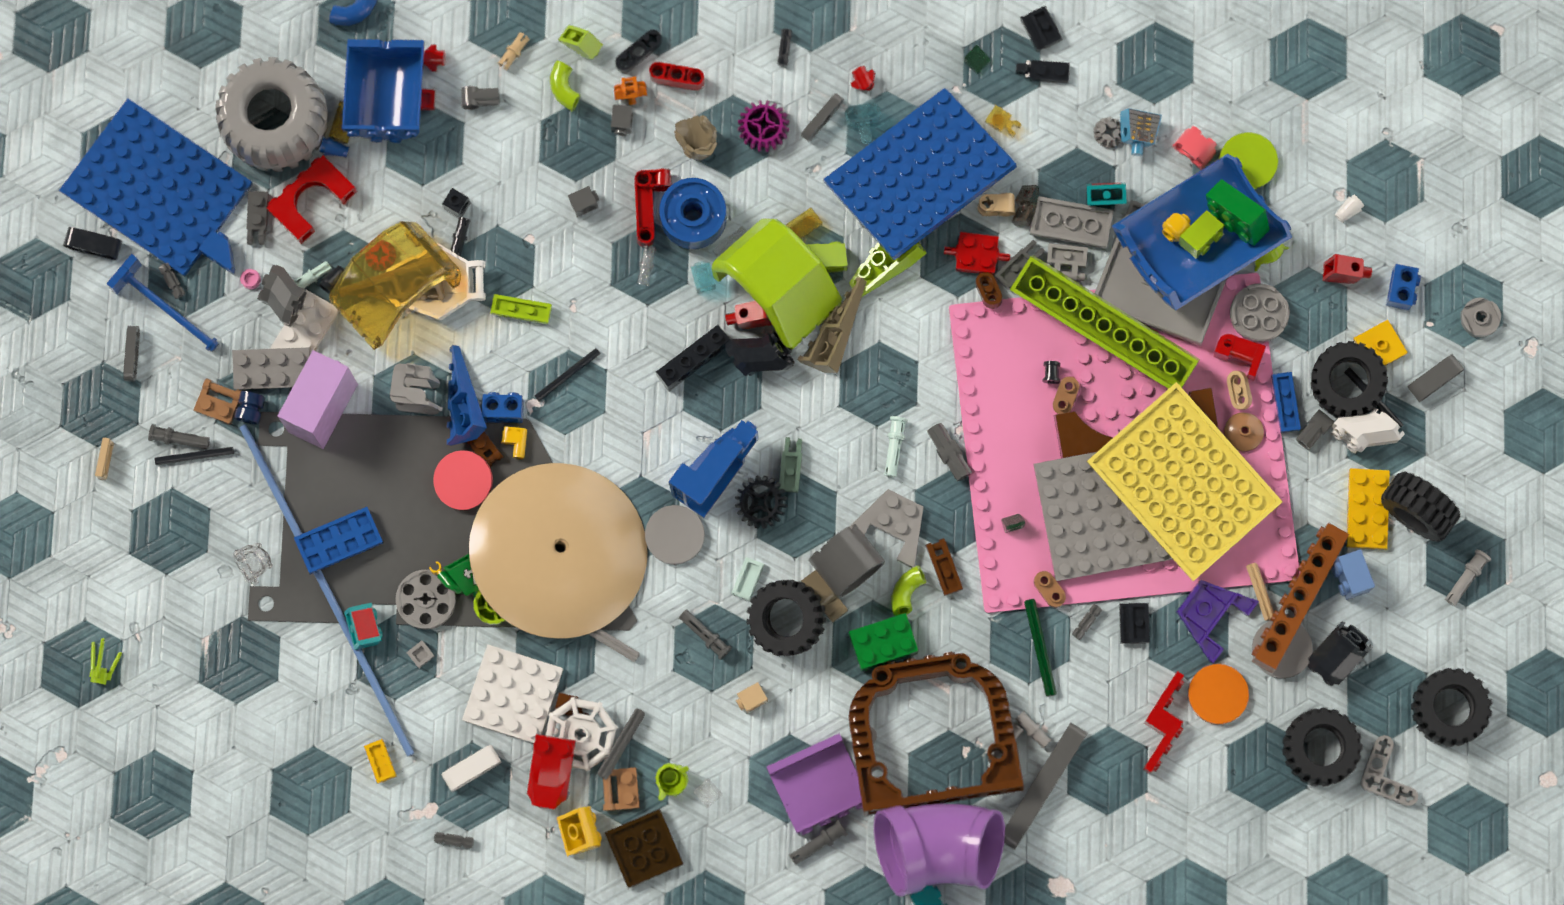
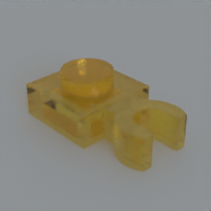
[985,105,1021,137]

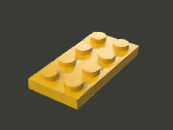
[1346,468,1390,550]

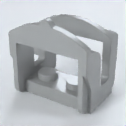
[390,363,443,415]

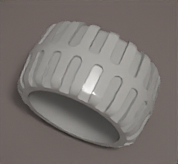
[215,57,328,172]

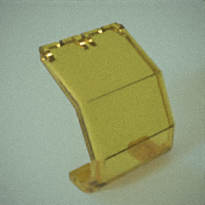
[329,221,461,350]

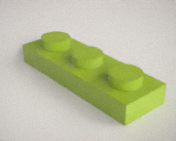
[490,294,552,324]

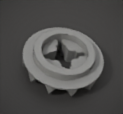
[1094,117,1122,148]

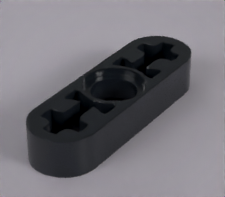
[615,30,662,73]

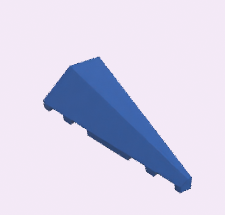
[447,345,487,446]

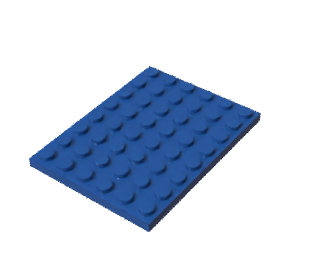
[823,88,1017,260]
[59,98,253,277]

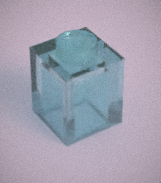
[691,261,716,294]

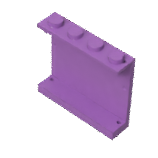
[766,733,863,836]

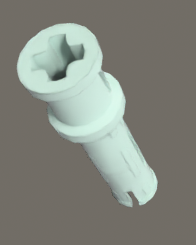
[884,416,908,477]

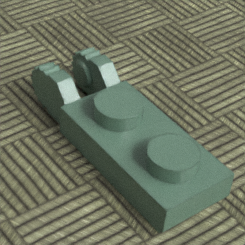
[779,437,802,493]

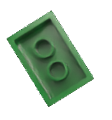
[1206,179,1270,246]
[849,613,918,672]

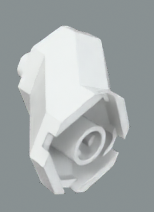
[1331,408,1405,453]

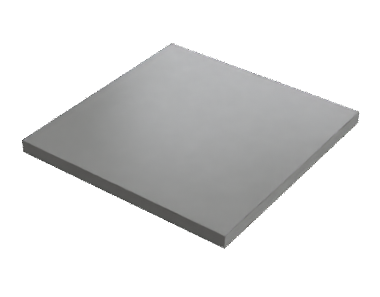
[1095,200,1227,346]

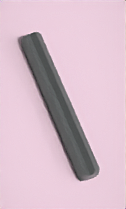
[598,708,645,780]

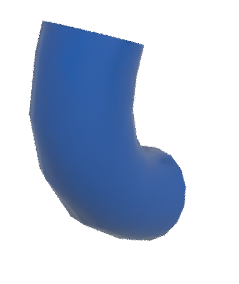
[329,0,377,26]

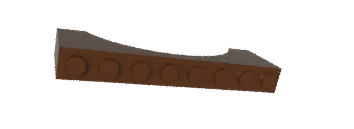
[1053,388,1219,459]

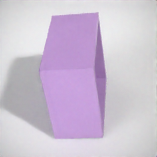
[277,350,358,449]

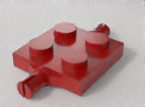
[944,232,1010,275]

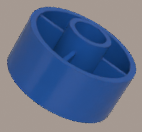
[659,178,727,249]

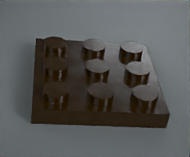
[604,809,684,889]

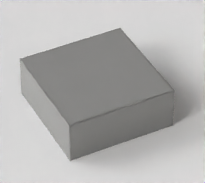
[406,641,435,669]

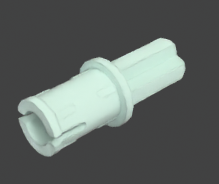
[294,261,332,289]

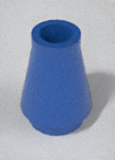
[320,137,349,158]

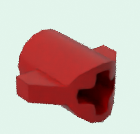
[423,44,445,72]
[850,66,876,91]

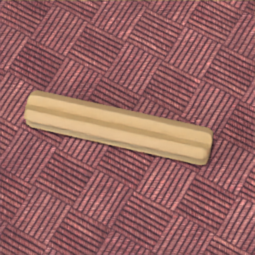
[1246,563,1274,621]

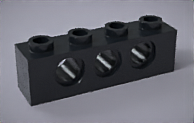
[656,325,730,391]

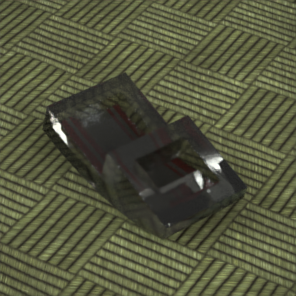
[1011,185,1039,226]

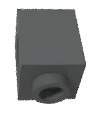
[611,104,633,136]
[568,186,599,217]

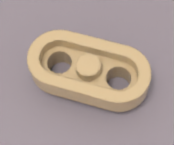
[1227,371,1252,410]

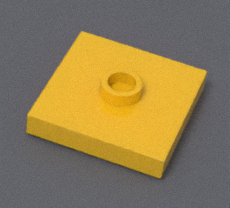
[1353,319,1408,365]

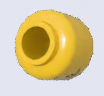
[1162,213,1191,242]

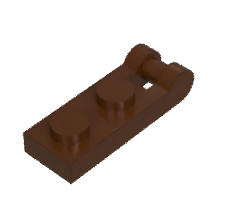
[467,432,504,467]
[925,538,963,596]

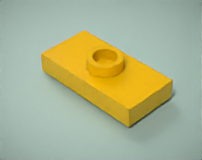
[364,739,397,784]

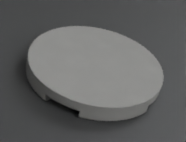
[1230,284,1290,342]
[645,505,705,565]
[1252,621,1313,679]

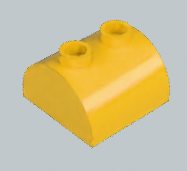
[556,806,602,856]

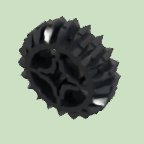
[735,475,788,529]

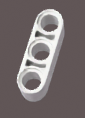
[441,745,501,792]

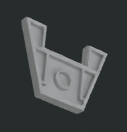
[849,489,923,568]

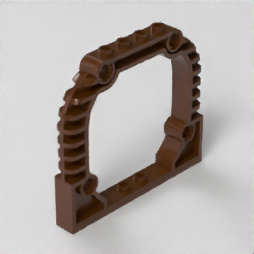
[849,652,1024,816]

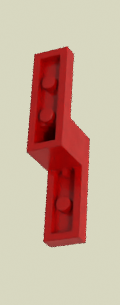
[1143,671,1184,774]

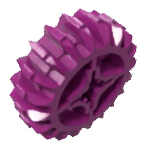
[738,100,790,152]

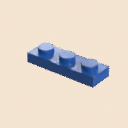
[1271,372,1301,433]

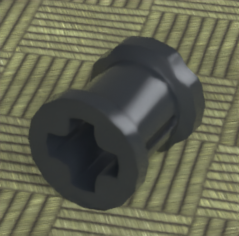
[1042,361,1061,384]

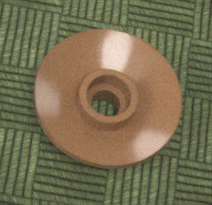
[1224,412,1264,452]

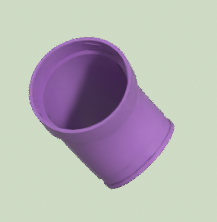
[873,804,1005,896]

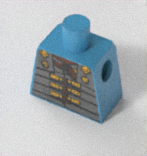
[1120,108,1162,156]

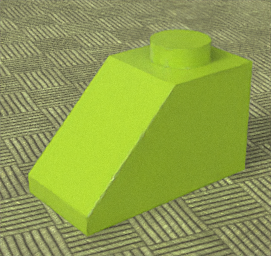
[558,25,603,60]

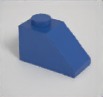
[198,230,235,274]

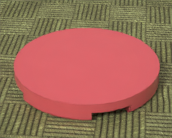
[433,451,493,510]

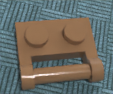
[193,378,241,425]
[603,767,640,811]

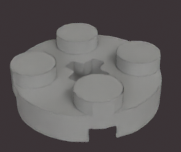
[1460,297,1501,337]

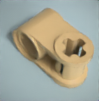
[977,193,1015,217]

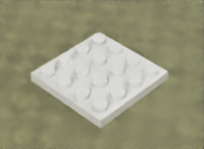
[462,644,564,743]

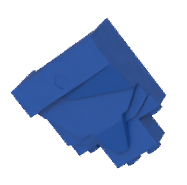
[668,420,759,518]

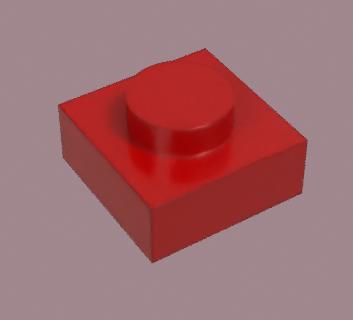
[421,89,436,110]

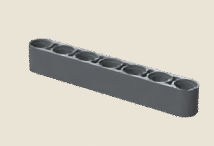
[1004,722,1087,850]

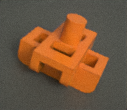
[614,76,647,105]

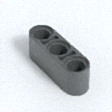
[1407,354,1464,402]

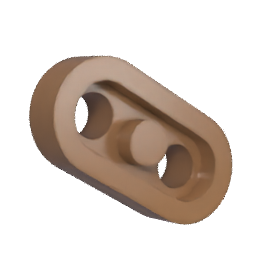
[1053,377,1080,414]
[1034,571,1066,608]

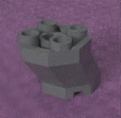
[257,265,307,328]

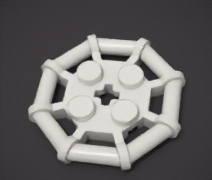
[546,697,618,772]

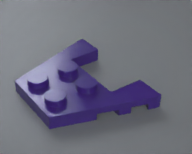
[1176,580,1259,663]

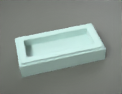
[731,557,764,601]

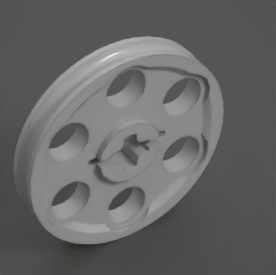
[396,569,456,630]

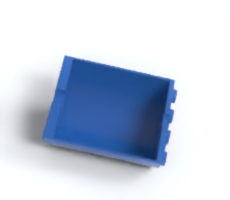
[342,39,425,143]

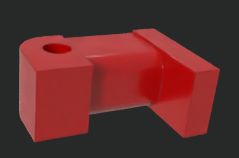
[1213,334,1266,381]

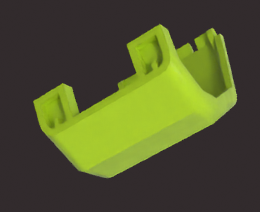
[711,218,842,350]

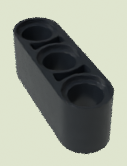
[63,227,122,260]

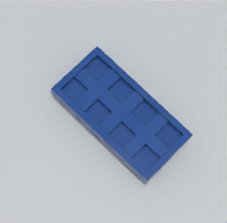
[294,507,383,574]

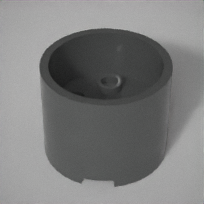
[808,524,885,599]

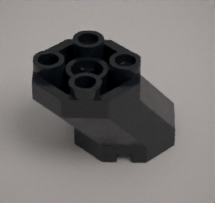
[725,331,795,376]
[1308,621,1373,686]

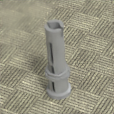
[1445,549,1491,606]

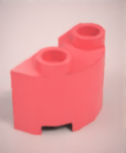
[1172,126,1217,170]

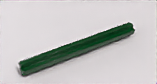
[1024,599,1057,697]

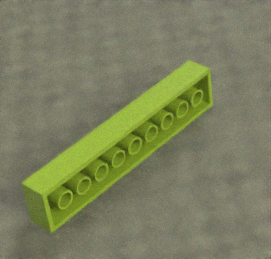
[1010,255,1200,389]

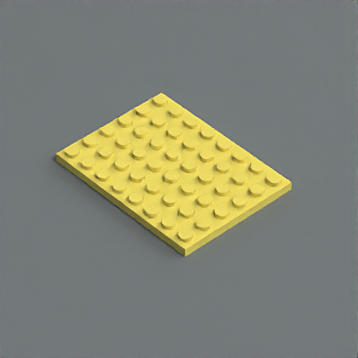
[1086,382,1282,581]

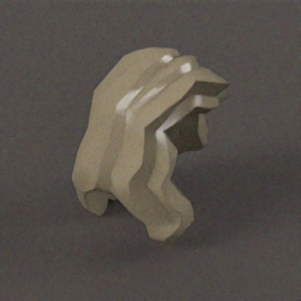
[674,115,717,160]

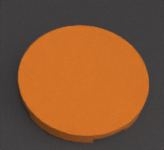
[1188,664,1249,725]

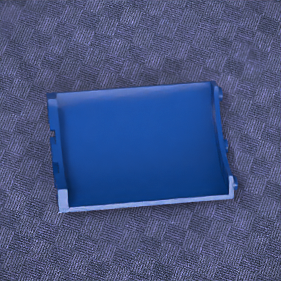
[1112,154,1292,311]

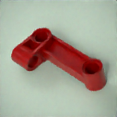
[634,168,671,248]

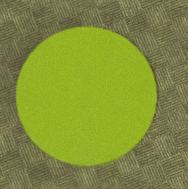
[1219,132,1278,190]

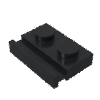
[1020,5,1062,52]
[1119,603,1150,644]

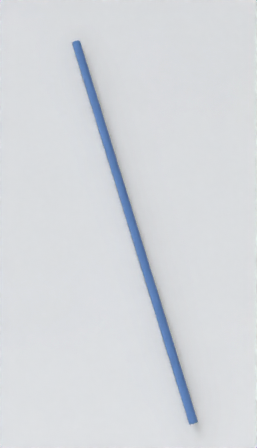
[240,425,414,757]

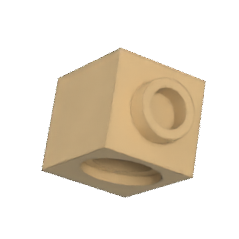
[736,682,768,713]

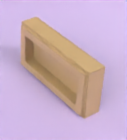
[95,438,114,480]

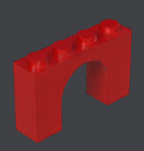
[267,155,357,245]

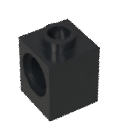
[442,188,471,217]

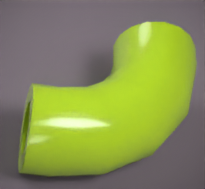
[549,60,581,111]
[891,565,926,616]

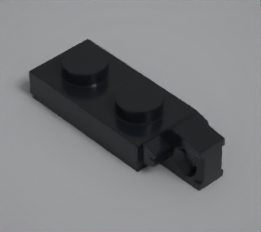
[1016,60,1070,83]

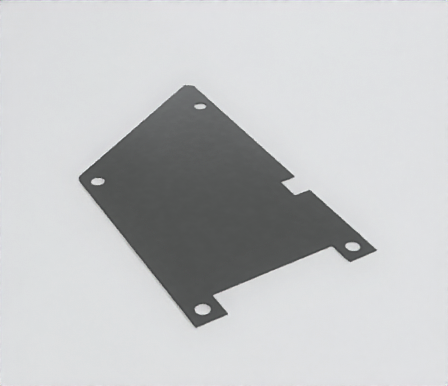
[248,412,637,631]

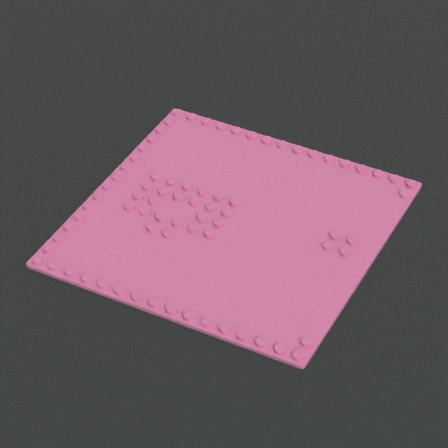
[949,273,1300,613]

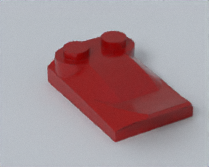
[527,734,576,809]

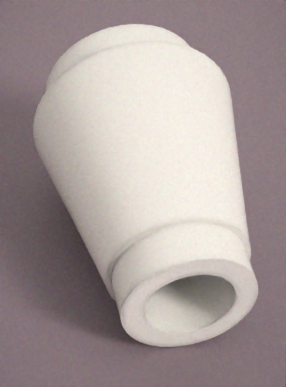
[1335,195,1364,223]

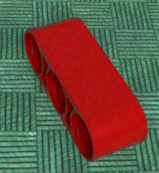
[649,62,705,91]

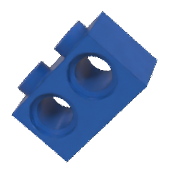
[1386,264,1421,310]
[482,392,524,423]

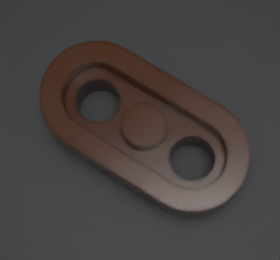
[976,272,1002,309]

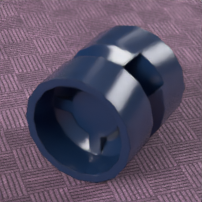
[234,391,265,425]

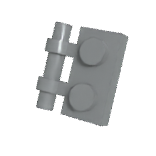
[1047,243,1088,281]

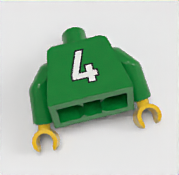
[430,554,479,598]

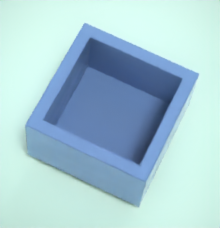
[1331,549,1375,600]

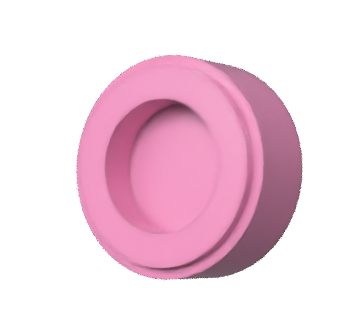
[240,269,261,290]

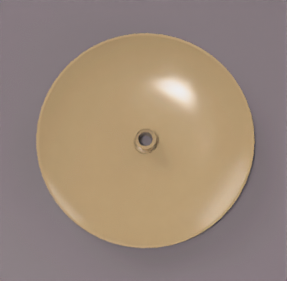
[469,463,647,639]

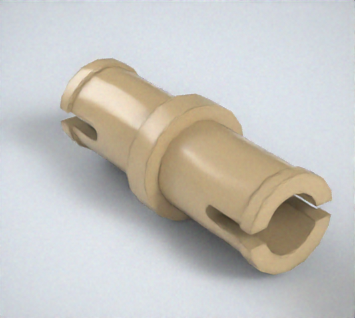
[498,32,530,70]

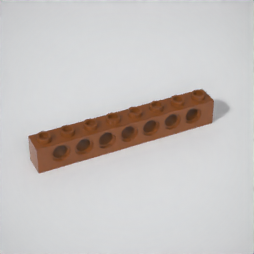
[1251,522,1349,673]

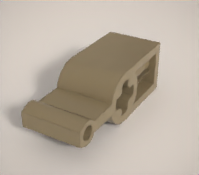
[801,570,848,623]

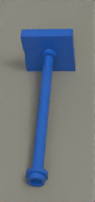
[106,254,219,352]

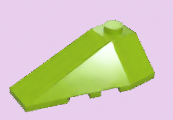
[849,242,927,298]

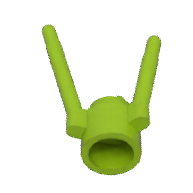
[89,638,122,685]

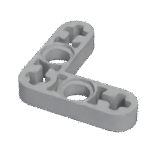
[1361,735,1418,806]

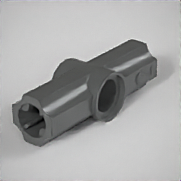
[927,422,972,482]

